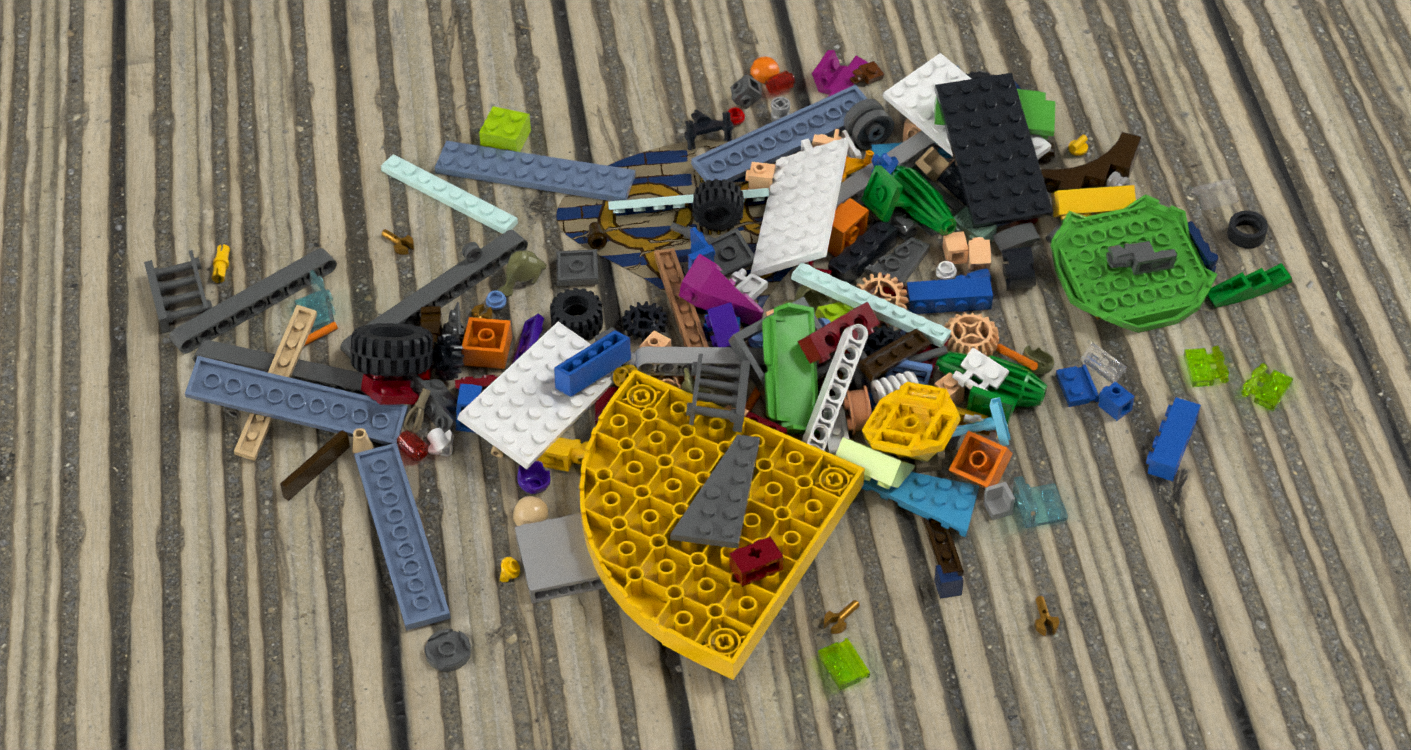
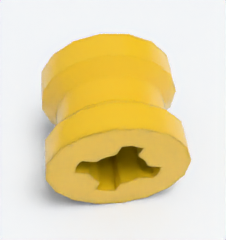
[613,364,638,387]

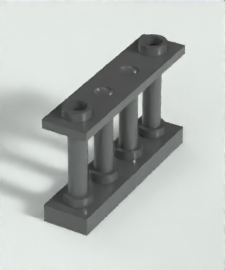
[144,250,212,333]
[686,353,750,432]

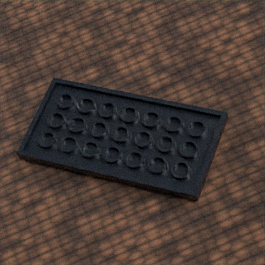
[934,73,1053,229]

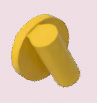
[1068,134,1088,156]
[500,557,520,582]

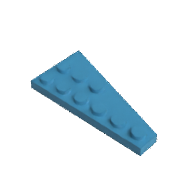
[862,472,979,538]

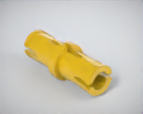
[211,244,230,283]

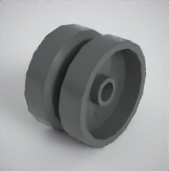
[843,99,894,150]

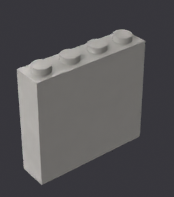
[515,513,606,603]

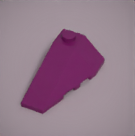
[679,254,764,325]

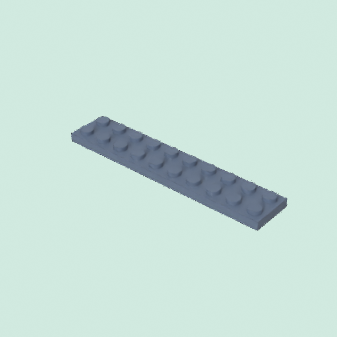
[691,85,867,183]
[435,141,636,201]
[185,356,408,445]
[354,443,451,630]

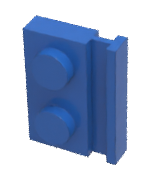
[1055,364,1099,407]

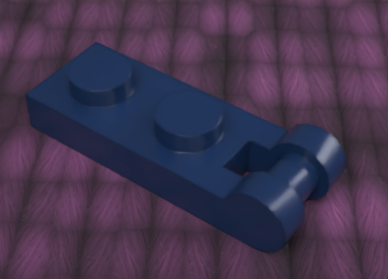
[1188,221,1218,272]

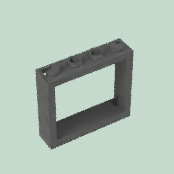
[728,297,839,403]

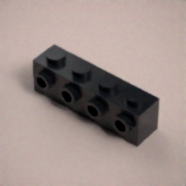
[828,220,897,285]

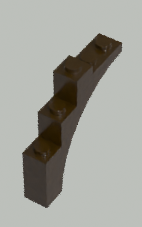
[1041,132,1141,193]

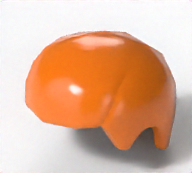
[750,56,780,84]

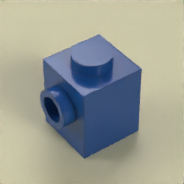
[1098,381,1134,421]

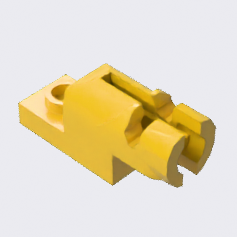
[536,437,589,472]

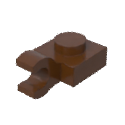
[850,61,885,85]

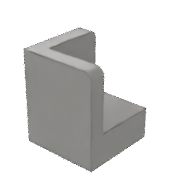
[983,482,1015,520]

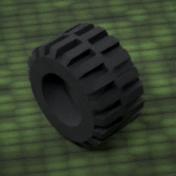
[692,179,744,231]
[550,288,603,341]

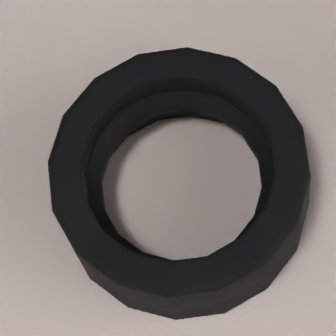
[1227,210,1268,249]

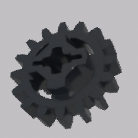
[622,301,668,342]
[863,325,904,357]
[432,334,464,381]

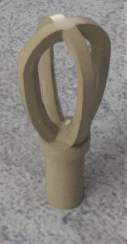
[403,388,431,433]

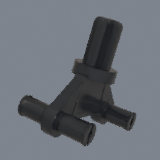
[684,109,734,150]

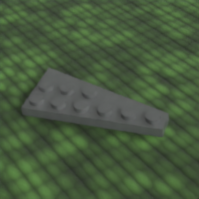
[670,435,760,548]

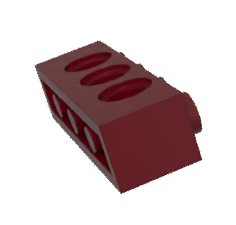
[797,301,880,364]

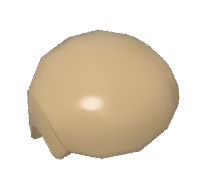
[513,496,548,526]

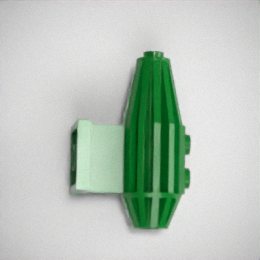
[861,165,957,236]
[936,351,1048,426]

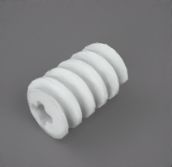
[871,371,919,404]

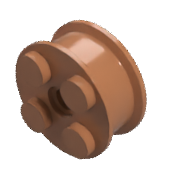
[842,385,872,436]

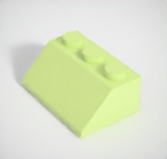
[835,437,915,489]

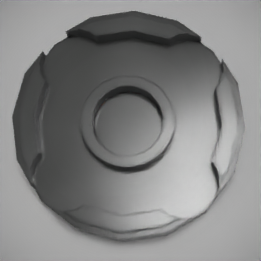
[425,629,471,672]

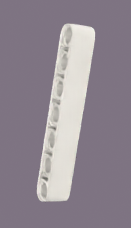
[801,324,868,451]

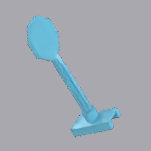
[951,397,1011,446]

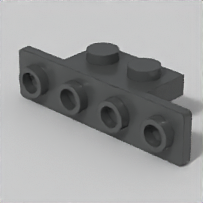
[405,374,457,433]

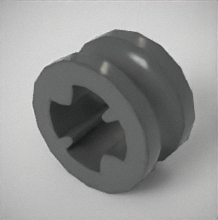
[462,242,483,263]

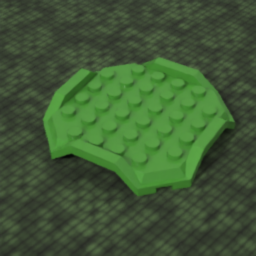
[1050,194,1217,333]

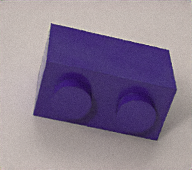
[705,302,740,348]

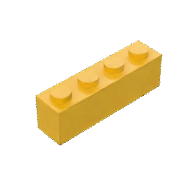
[1051,185,1136,220]

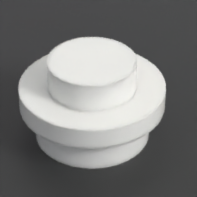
[936,261,957,280]

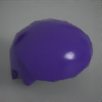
[517,461,550,494]

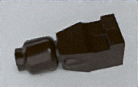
[420,306,443,349]

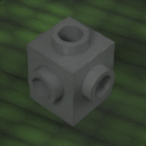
[730,74,763,109]

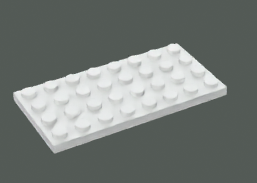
[883,53,1051,159]
[751,138,849,276]
[457,322,622,469]

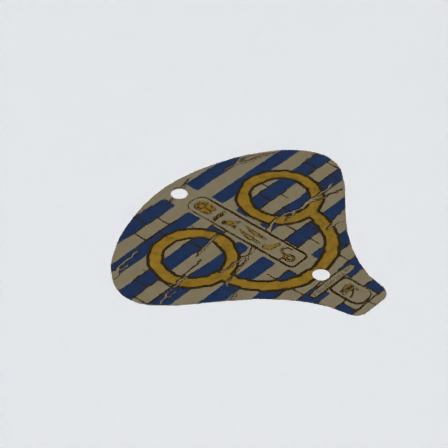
[556,139,852,347]

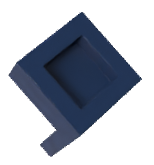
[934,565,964,599]

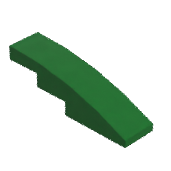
[1207,263,1293,308]

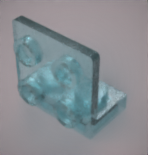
[295,270,336,333]
[1012,476,1068,528]

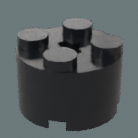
[1002,247,1036,291]

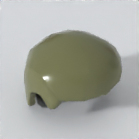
[1023,345,1054,375]

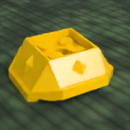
[862,382,961,462]

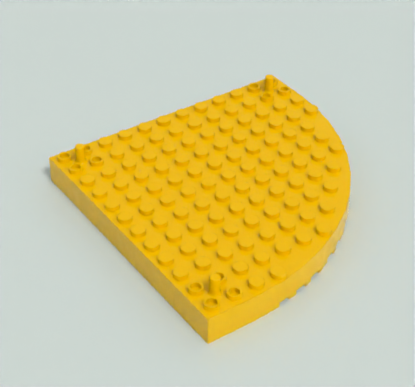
[579,369,865,680]

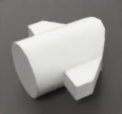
[426,428,454,457]

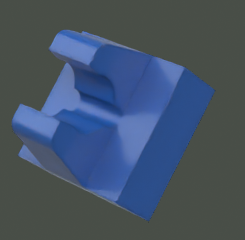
[871,153,899,174]

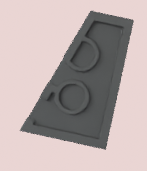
[864,237,930,285]

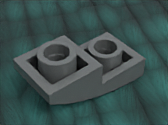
[993,222,1041,253]

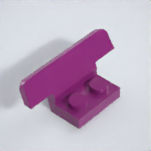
[812,50,868,97]

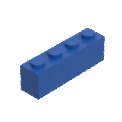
[906,277,993,314]
[554,330,631,397]
[1146,397,1201,481]

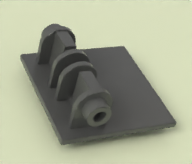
[442,302,464,354]

